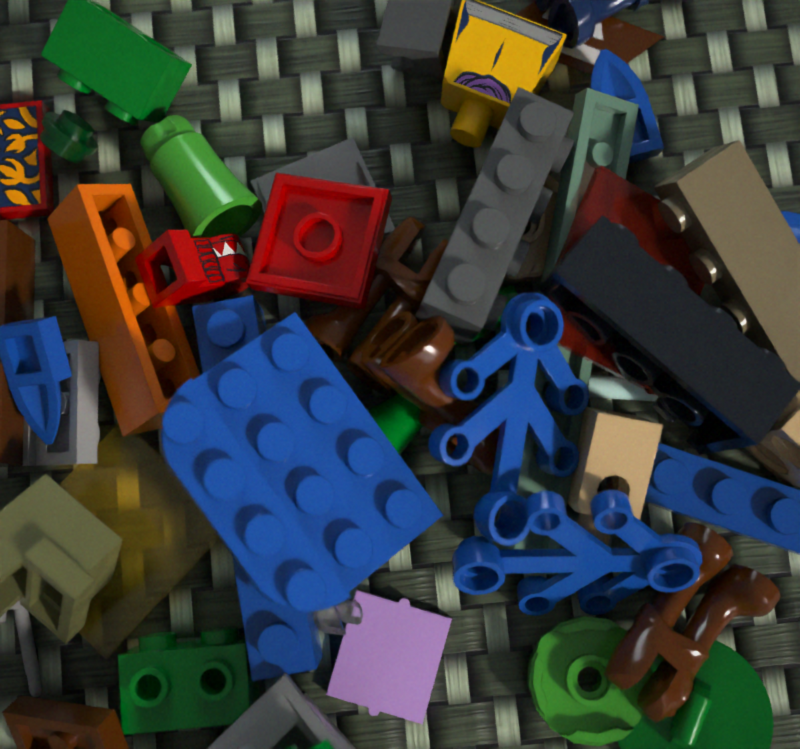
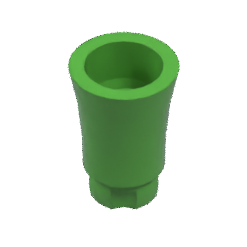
[140,115,262,238]

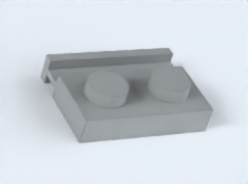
[22,340,101,466]

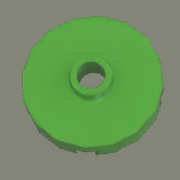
[527,615,653,746]

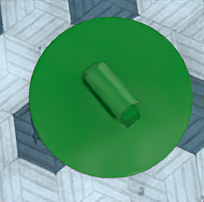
[617,640,774,749]

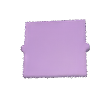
[326,589,452,724]

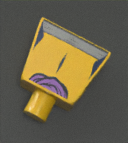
[441,0,567,148]

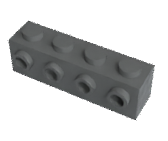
[415,87,574,348]

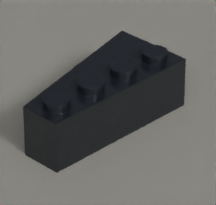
[537,215,800,455]

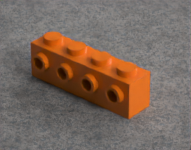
[47,184,200,437]

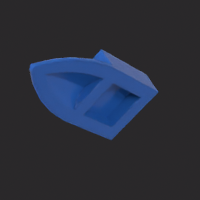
[590,49,664,164]
[0,316,72,445]

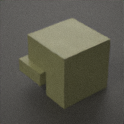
[0,474,123,644]

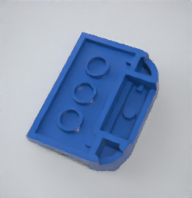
[161,312,443,612]

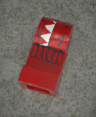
[134,230,250,308]

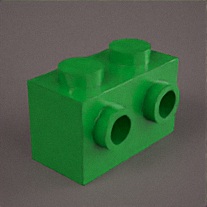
[41,0,192,125]
[118,626,260,735]

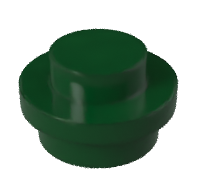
[39,110,99,163]

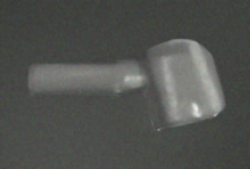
[313,599,363,636]

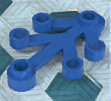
[429,293,589,546]
[452,490,702,616]

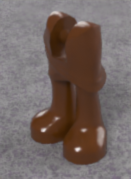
[304,216,449,396]
[362,311,500,475]
[604,522,781,723]

